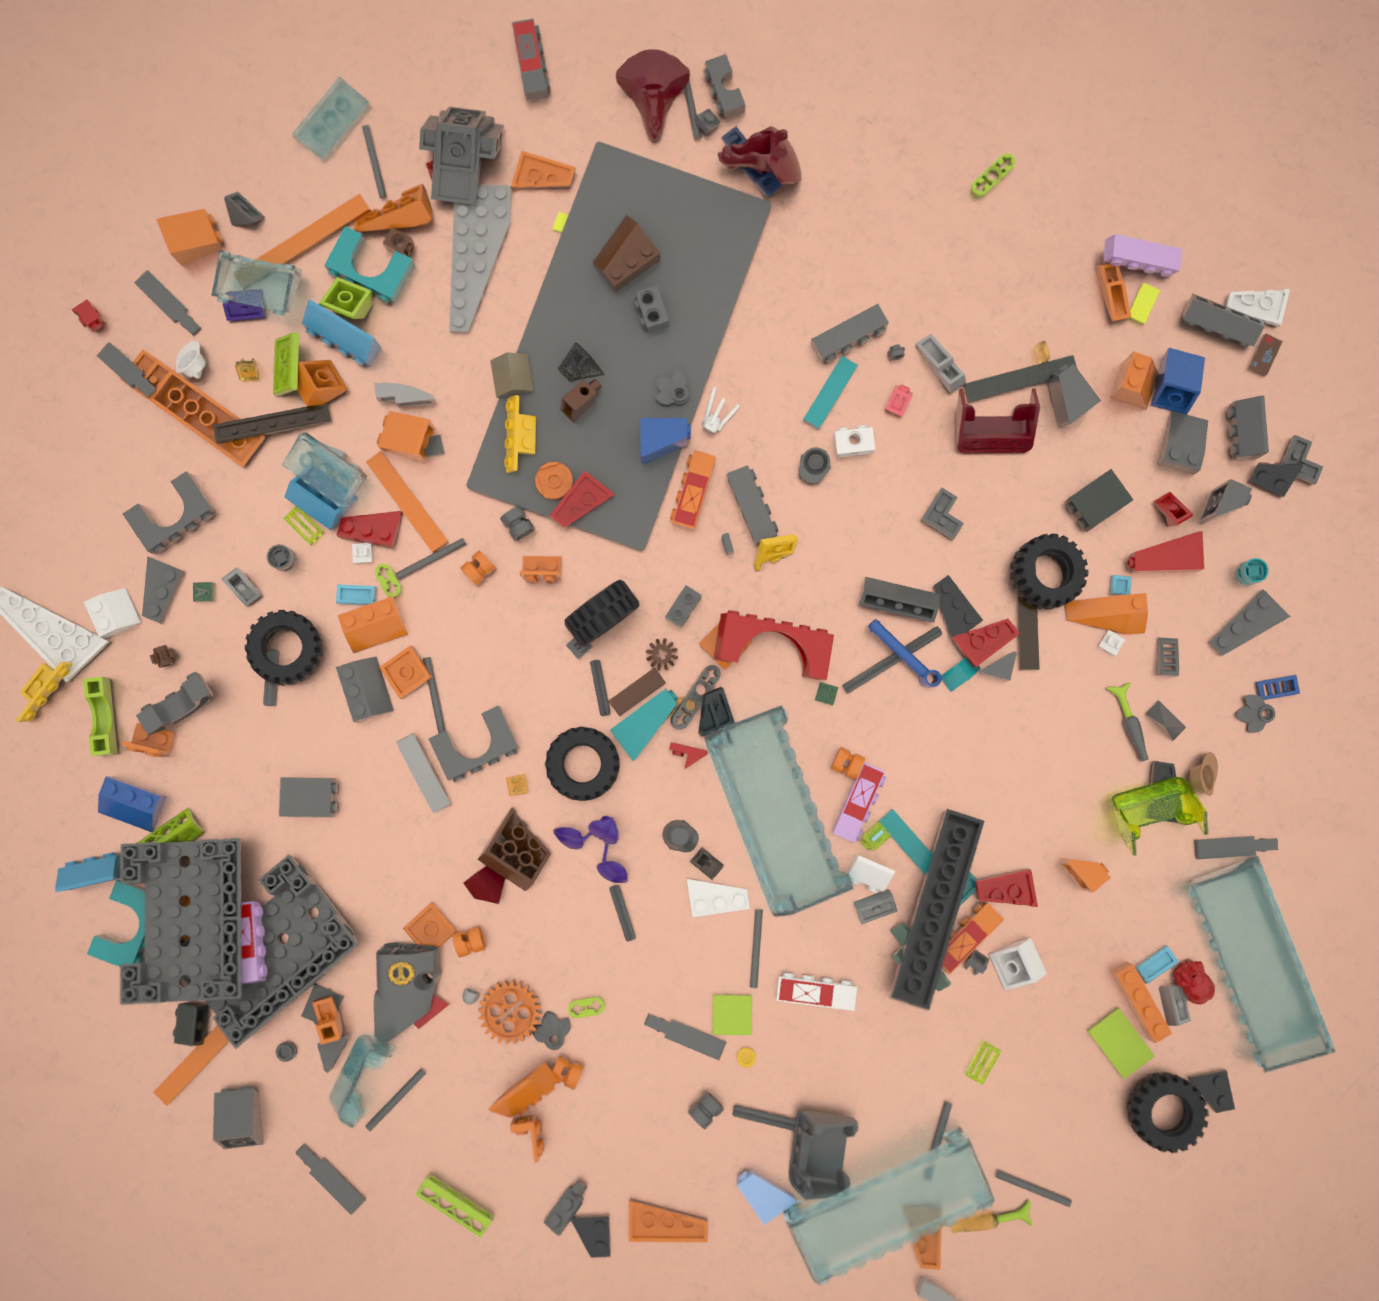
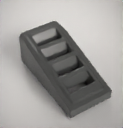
[1156,637,1179,677]

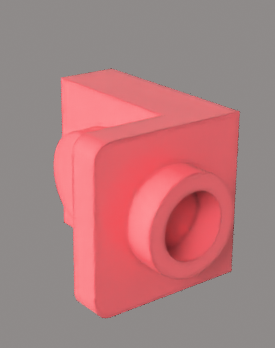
[885,384,913,416]

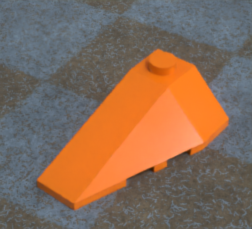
[354,183,433,232]
[1065,593,1148,635]

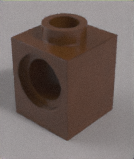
[383,227,415,256]

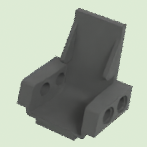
[419,106,504,205]

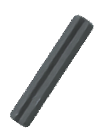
[263,649,279,706]
[590,660,610,716]
[609,885,636,942]

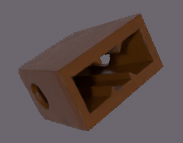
[560,379,602,423]

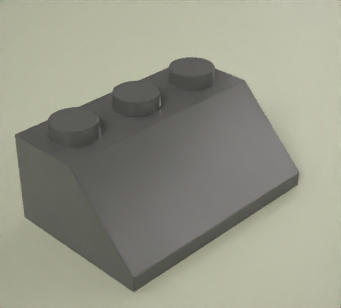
[1227,395,1269,461]
[1198,479,1252,525]
[336,657,394,723]

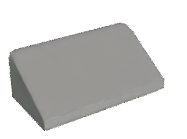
[854,889,897,925]
[1159,984,1191,1026]

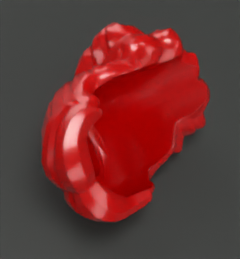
[1173,959,1215,1005]

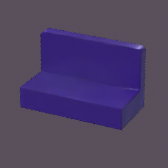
[222,290,265,321]

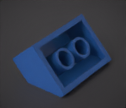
[98,776,167,833]

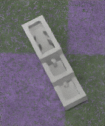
[396,733,451,813]

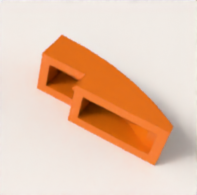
[1096,263,1131,321]

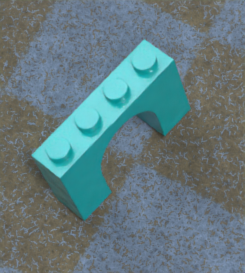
[324,226,415,304]
[87,880,145,967]

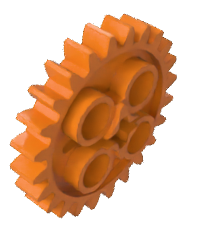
[478,980,542,1045]

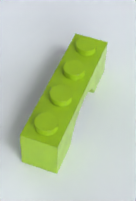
[83,677,118,757]

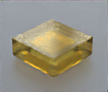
[1035,340,1051,363]

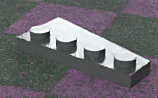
[1208,589,1291,656]

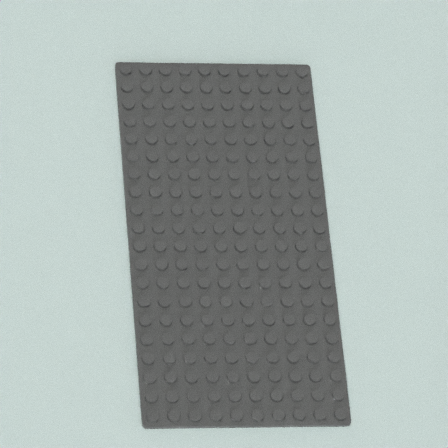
[466,141,771,551]

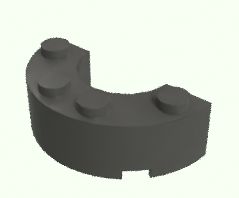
[136,672,213,735]

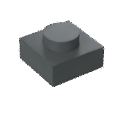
[694,108,721,134]

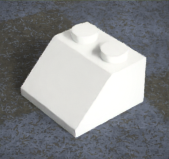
[84,588,142,639]
[846,854,895,893]
[989,938,1047,990]

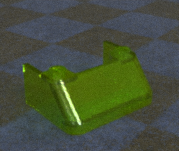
[1112,777,1208,856]

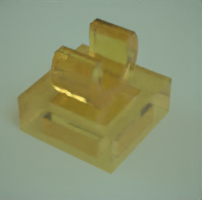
[235,358,259,380]
[506,774,529,796]

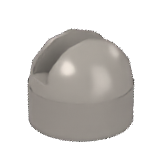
[462,988,479,1005]

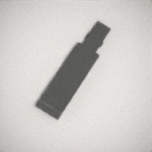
[134,270,201,335]
[96,342,157,397]
[1195,836,1279,859]
[644,1014,727,1061]
[295,1144,365,1215]

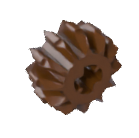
[646,638,678,671]

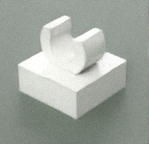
[352,543,373,564]
[1098,630,1125,656]

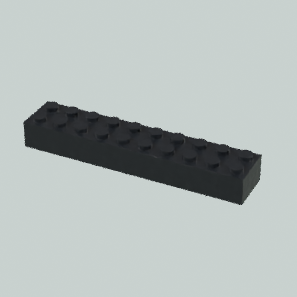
[889,809,985,1011]

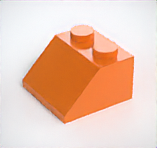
[297,360,347,406]
[1059,858,1111,893]

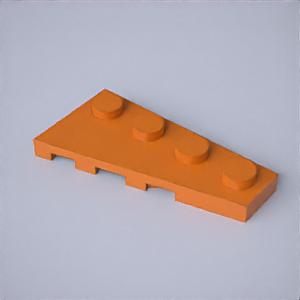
[629,1200,708,1242]

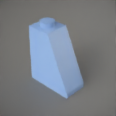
[736,1170,796,1225]

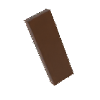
[609,667,666,717]

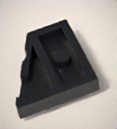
[1249,462,1303,497]
[698,687,735,737]
[1188,1069,1235,1113]
[571,1215,611,1258]

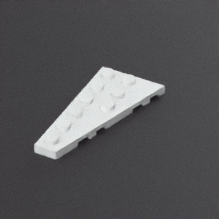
[0,587,110,682]

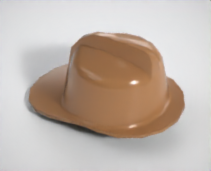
[1188,752,1218,796]

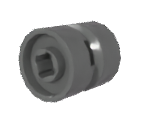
[500,506,535,541]
[267,544,298,572]
[688,1091,725,1130]

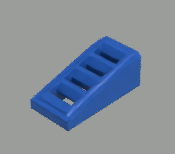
[1257,675,1300,700]

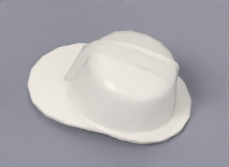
[176,341,206,379]

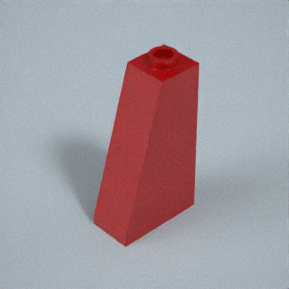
[1127,531,1205,573]

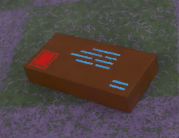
[1248,333,1283,376]

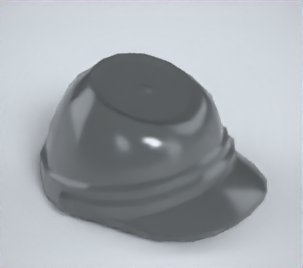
[799,447,831,484]
[662,820,699,853]

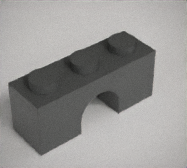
[703,54,746,120]

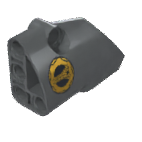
[374,942,441,1044]

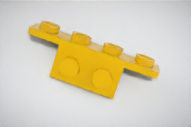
[504,395,536,473]
[16,661,73,723]

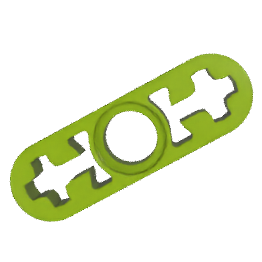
[971,153,1016,198]

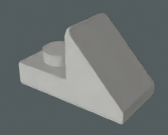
[221,567,261,607]

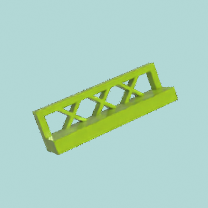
[137,808,204,843]
[415,1174,494,1238]

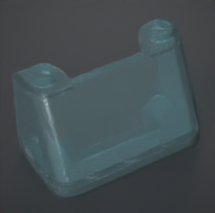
[211,250,302,316]
[329,1034,396,1128]

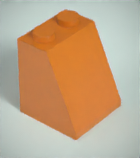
[156,209,223,265]
[1110,351,1158,410]
[377,411,436,463]

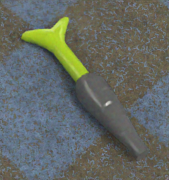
[1106,683,1149,762]

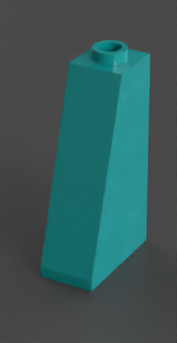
[610,688,678,761]

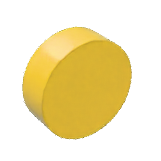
[737,1047,756,1068]

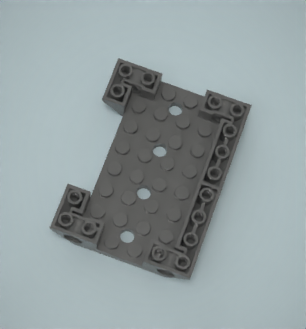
[120,838,242,1005]
[182,854,359,1049]

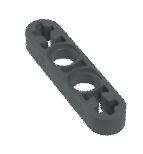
[670,665,721,730]

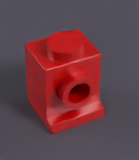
[71,299,106,332]

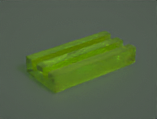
[283,506,324,545]
[965,1041,1002,1085]

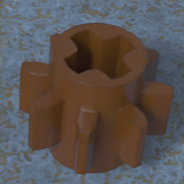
[150,645,176,668]

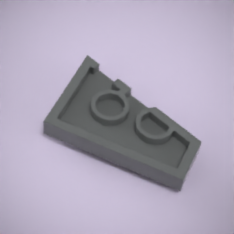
[142,556,185,624]

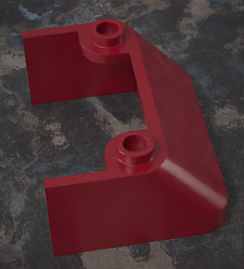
[956,388,1040,453]

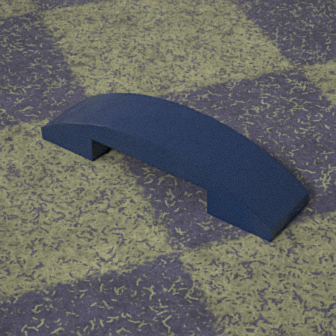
[721,126,782,198]

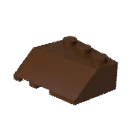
[593,215,661,293]
[477,807,551,892]

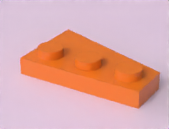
[511,151,576,188]
[902,1204,942,1270]

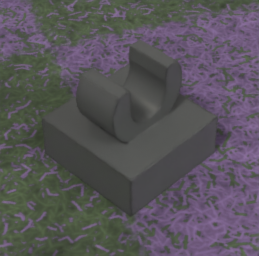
[566,638,593,660]
[965,949,989,975]

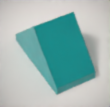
[941,657,981,692]

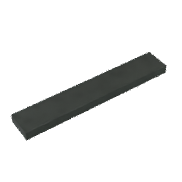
[964,355,1077,403]

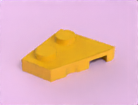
[753,534,798,571]

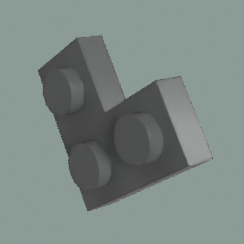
[1282,435,1323,485]
[921,487,964,540]

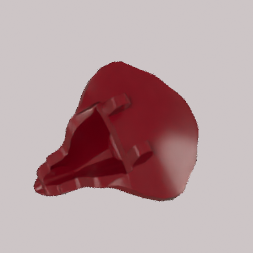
[616,49,690,141]
[718,126,801,185]

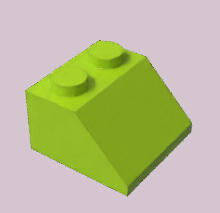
[319,277,372,319]

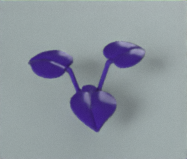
[553,816,628,883]

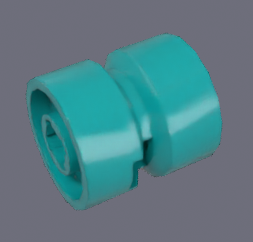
[1235,558,1269,586]

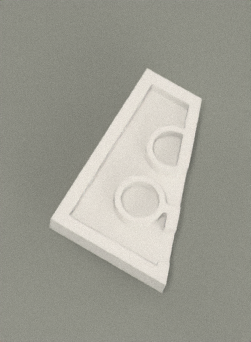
[1226,289,1290,327]
[687,878,750,917]

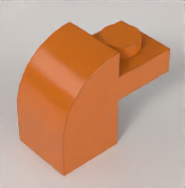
[312,995,343,1045]

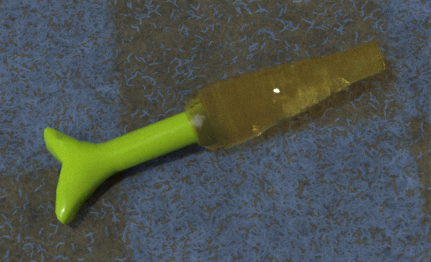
[951,1200,1032,1233]

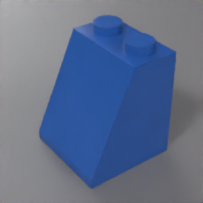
[1150,347,1205,414]
[641,418,691,464]

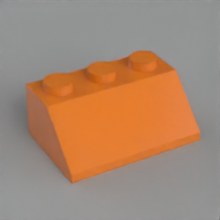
[337,596,408,653]
[488,1062,559,1119]

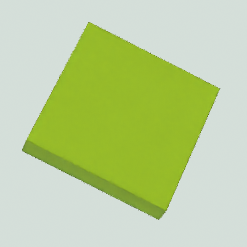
[712,994,752,1035]

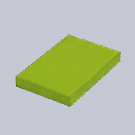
[273,332,299,396]
[1087,1007,1155,1079]

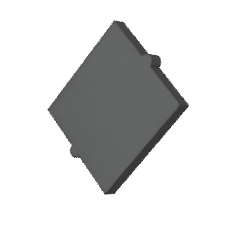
[301,984,344,1024]

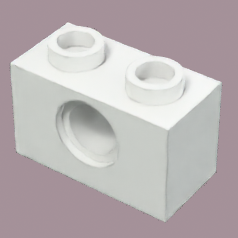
[833,425,875,458]

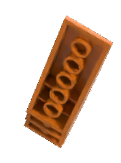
[120,349,266,467]

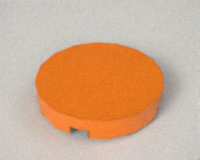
[535,462,573,500]

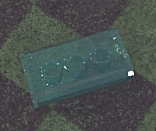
[292,76,369,159]
[282,432,367,509]

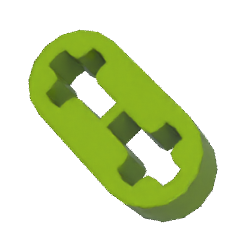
[375,563,402,598]
[568,996,605,1018]

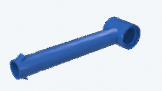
[868,619,942,688]

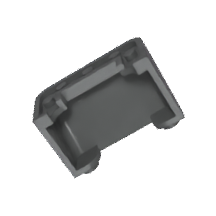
[789,1111,858,1200]

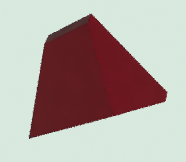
[463,866,505,904]

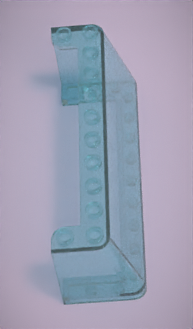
[704,705,854,917]
[1188,855,1336,1073]
[783,1127,995,1285]

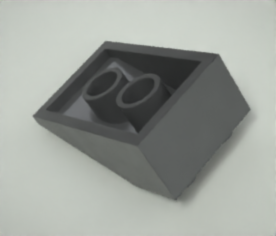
[1157,411,1208,475]

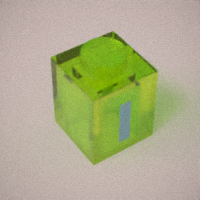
[861,821,892,851]

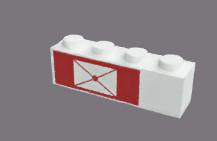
[776,972,857,1011]

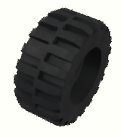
[1010,533,1089,610]
[564,579,640,647]
[244,610,322,686]
[545,727,620,801]
[1127,1072,1209,1153]

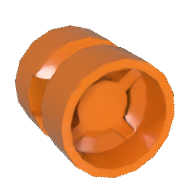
[460,550,496,586]
[831,747,865,780]
[452,926,486,958]
[552,1056,584,1090]

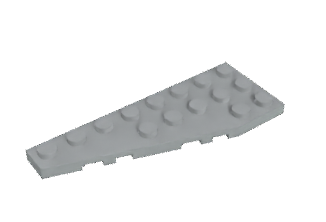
[449,185,512,333]

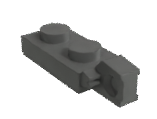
[543,1181,587,1236]

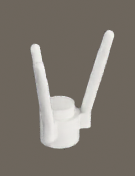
[702,387,740,434]

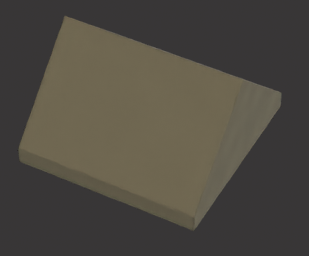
[490,352,534,398]

